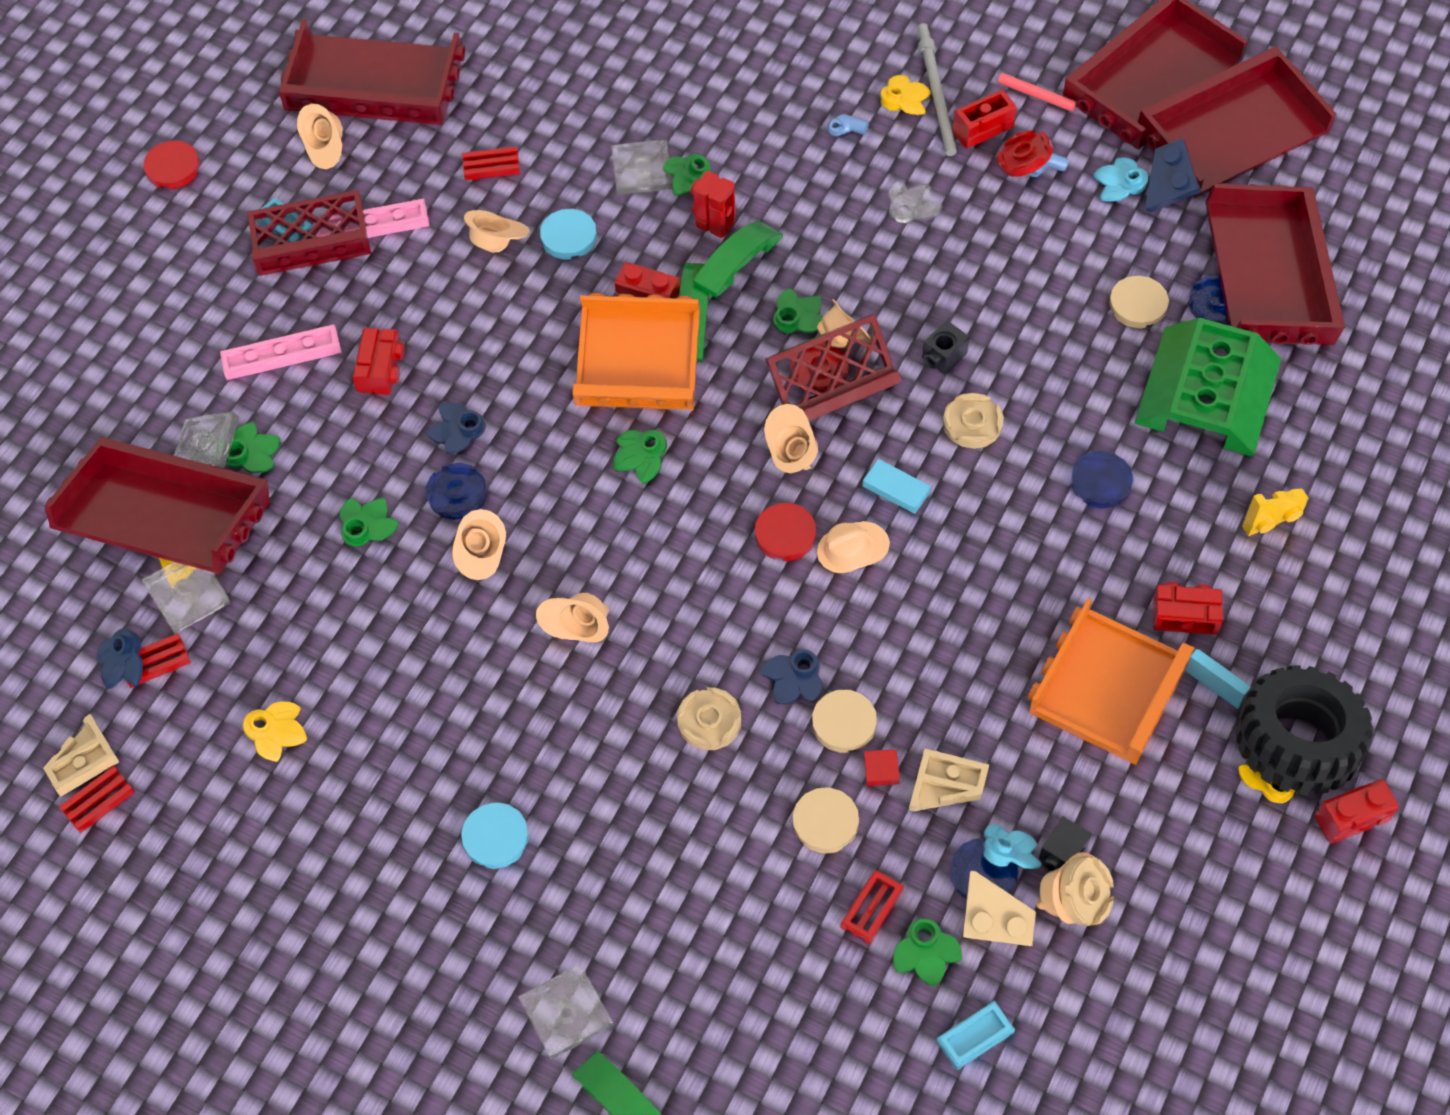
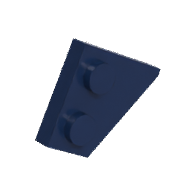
[1145,138,1201,213]

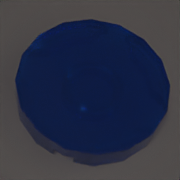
[1188,275,1229,326]
[1071,451,1133,508]
[426,463,487,520]
[950,838,1019,898]

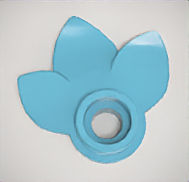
[1093,158,1149,201]
[984,824,1042,869]

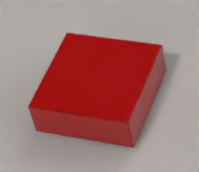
[864,749,900,786]

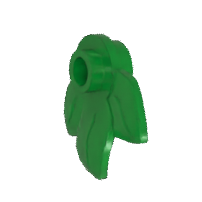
[662,154,711,196]
[773,288,823,333]
[221,422,281,473]
[613,430,667,484]
[340,498,399,547]
[893,918,962,987]

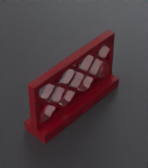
[247,190,371,276]
[765,314,902,421]

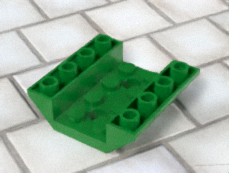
[1134,318,1281,457]

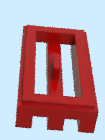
[462,146,520,181]
[127,633,191,688]
[59,766,135,833]
[840,869,904,945]

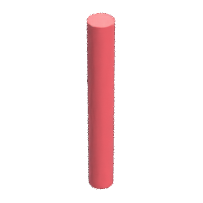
[998,73,1077,112]

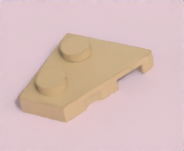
[44,714,119,797]
[909,749,989,811]
[963,871,1036,946]

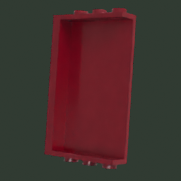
[1063,0,1248,150]
[279,19,465,125]
[1137,46,1337,198]
[1205,183,1345,345]
[45,437,270,574]

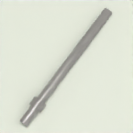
[917,23,957,156]

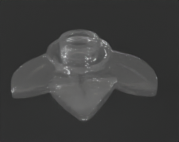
[888,181,942,223]

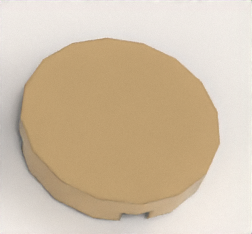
[1109,276,1169,329]
[943,393,1004,449]
[677,687,741,750]
[812,690,877,753]
[793,787,859,854]
[1060,856,1114,926]

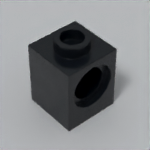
[922,320,970,375]
[1038,816,1092,872]

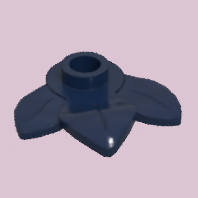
[426,403,486,453]
[97,629,143,689]
[760,650,822,704]

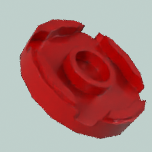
[997,130,1053,177]
[143,140,200,189]
[790,341,849,394]
[755,503,816,561]

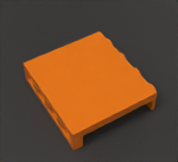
[573,293,700,410]
[1027,598,1194,765]

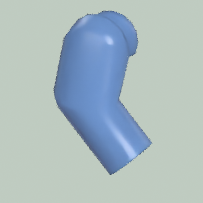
[828,114,869,136]
[1028,153,1069,177]

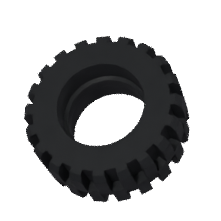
[1235,665,1373,795]

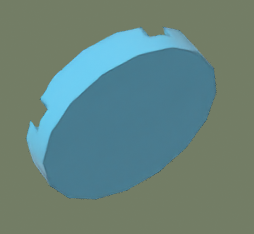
[540,209,597,260]
[461,802,529,869]

